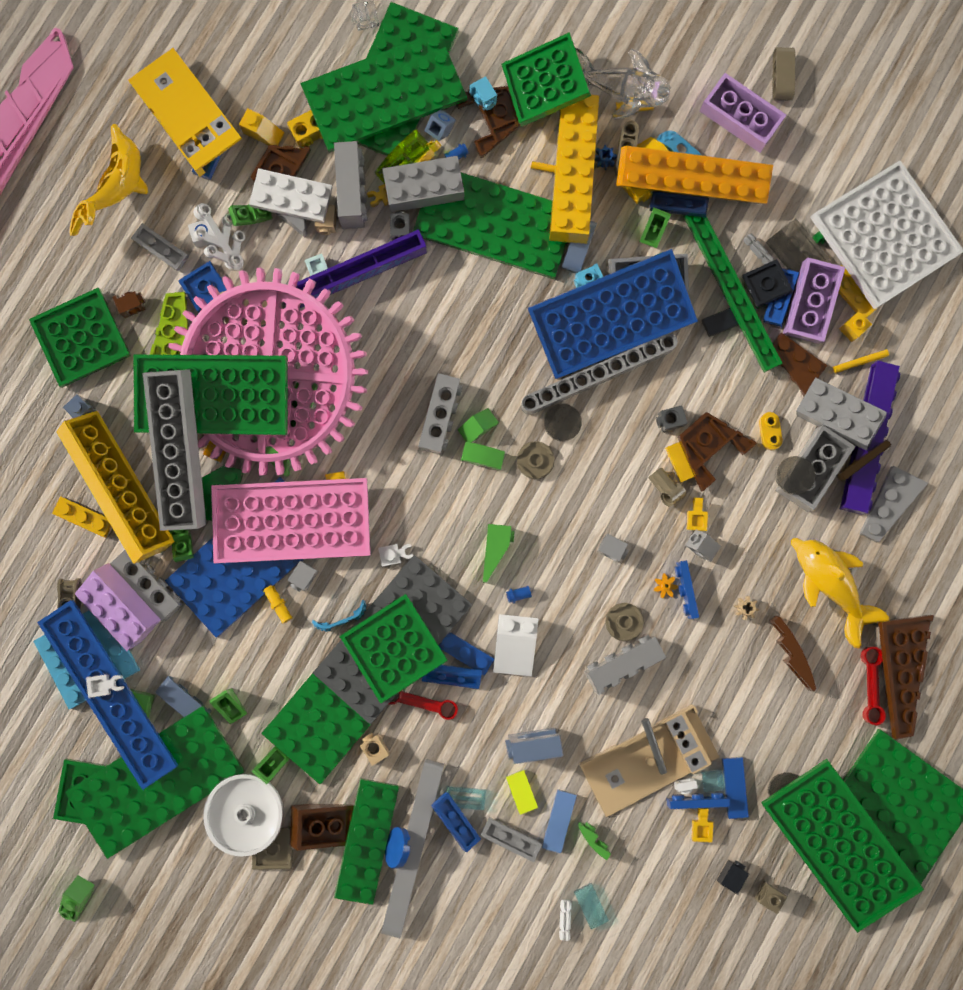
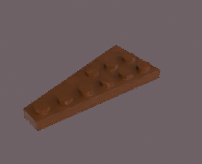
[878,615,934,739]

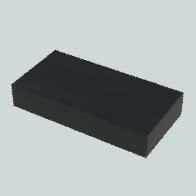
[701,308,739,337]

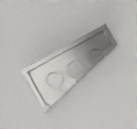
[859,466,928,542]

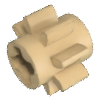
[733,596,759,620]

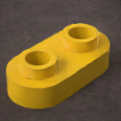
[759,412,783,450]

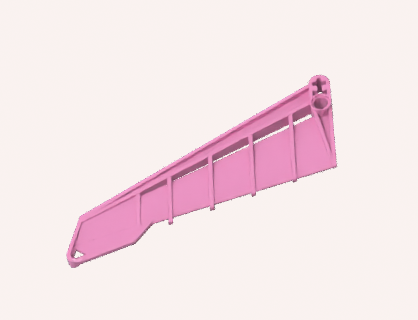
[0,28,74,195]

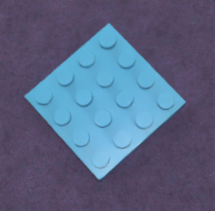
[33,610,140,710]

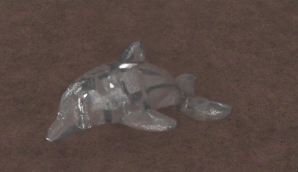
[576,48,671,119]

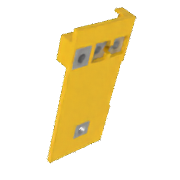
[128,48,242,177]

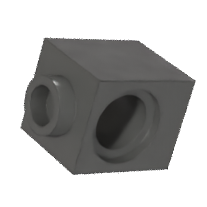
[390,211,410,241]
[656,405,687,432]

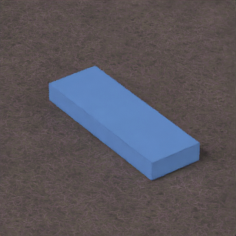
[542,789,577,854]

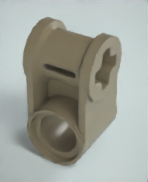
[57,578,82,610]

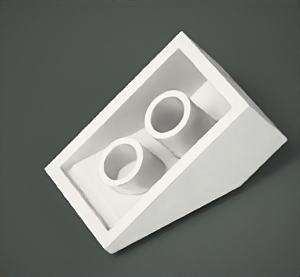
[493,614,538,676]

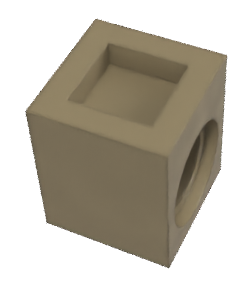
[755,881,787,915]

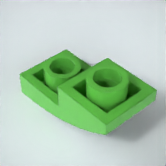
[228,204,273,226]
[461,442,505,470]
[168,529,194,562]
[578,822,611,860]

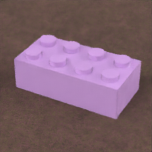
[700,73,786,153]
[783,258,845,344]
[75,563,161,651]

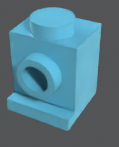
[470,76,497,110]
[574,263,603,288]

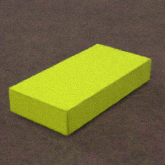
[506,770,538,815]

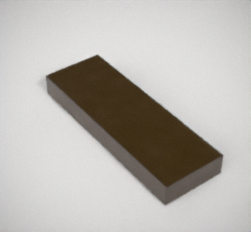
[836,439,892,481]

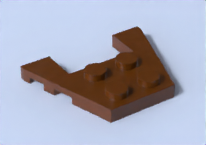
[457,86,520,158]
[677,412,757,491]

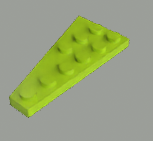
[150,292,189,355]

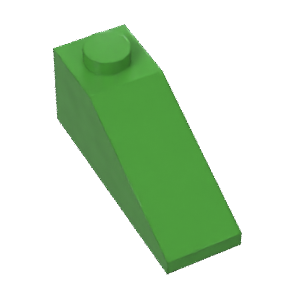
[483,524,515,583]

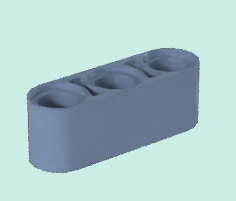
[562,221,597,273]
[155,676,212,717]

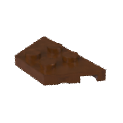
[250,145,311,183]

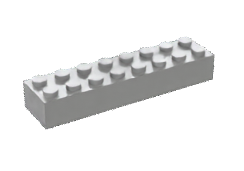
[143,369,206,531]

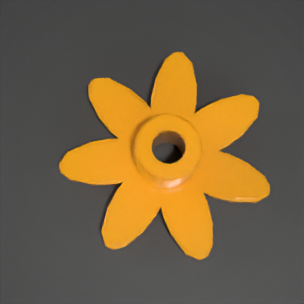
[654,573,679,598]

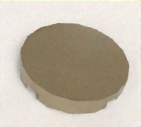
[517,441,555,479]
[605,603,644,641]

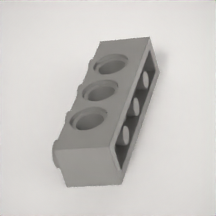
[418,373,463,455]
[110,550,183,621]

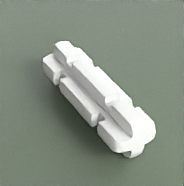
[559,900,572,941]

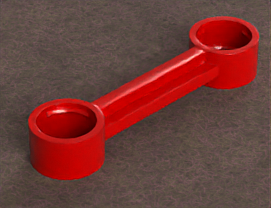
[861,646,886,725]
[389,691,458,720]

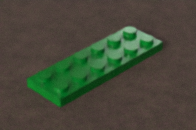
[334,778,399,905]

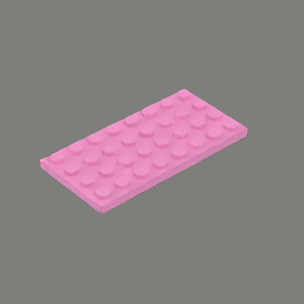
[211,478,371,563]

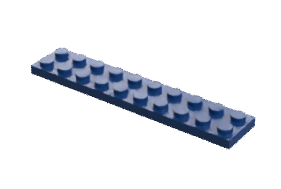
[37,600,178,790]

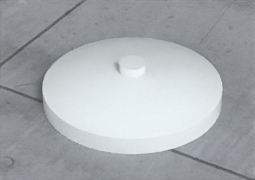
[204,774,284,856]

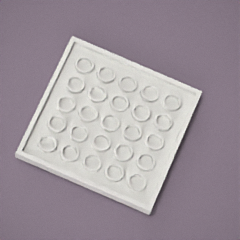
[810,161,963,310]

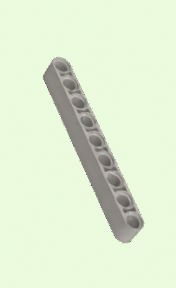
[521,333,678,415]
[381,759,444,938]

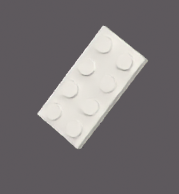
[249,169,333,223]

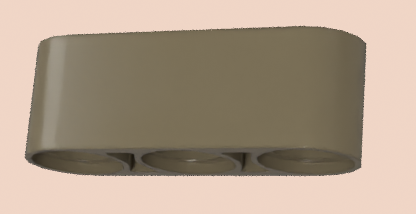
[772,47,795,101]
[614,120,639,176]

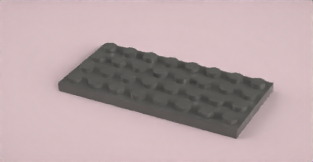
[313,555,473,725]

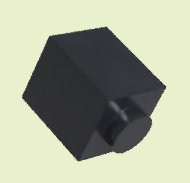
[717,860,749,895]

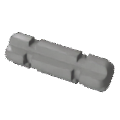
[744,233,774,265]

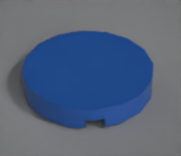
[385,827,410,869]

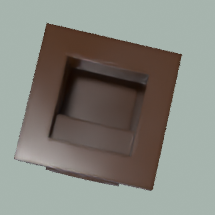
[112,291,146,319]

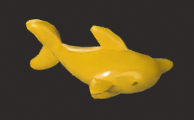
[70,124,148,236]
[791,538,889,649]

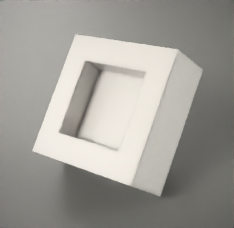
[674,778,698,794]

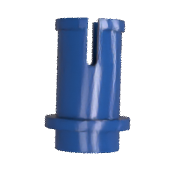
[444,144,469,160]
[506,586,532,604]

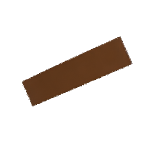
[769,616,817,692]

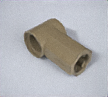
[648,468,686,507]

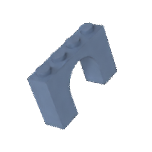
[505,728,563,764]

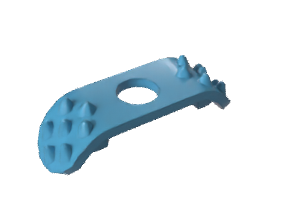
[656,130,701,155]
[312,600,367,632]

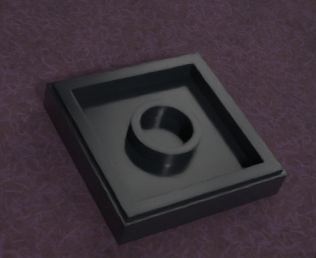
[742,259,793,309]

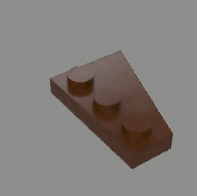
[773,332,827,396]

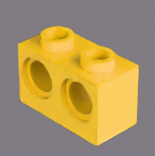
[287,110,323,148]

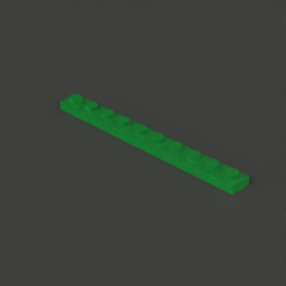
[683,215,782,373]

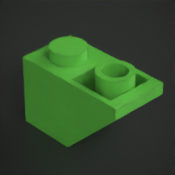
[58,875,95,922]

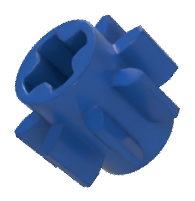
[595,145,617,170]

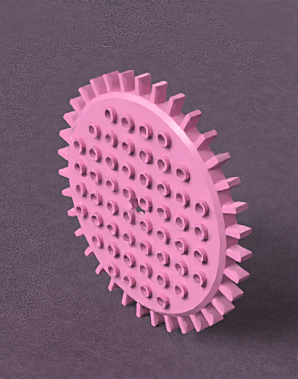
[168,268,368,476]

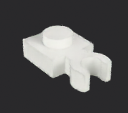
[378,544,413,567]
[86,674,124,698]

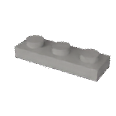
[131,223,189,271]
[481,817,542,862]

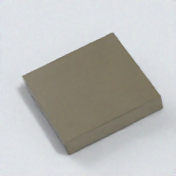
[252,827,293,870]

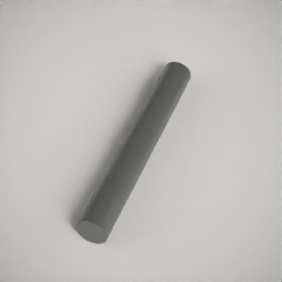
[641,718,667,774]

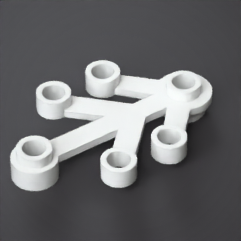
[194,203,245,271]

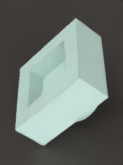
[305,253,328,276]

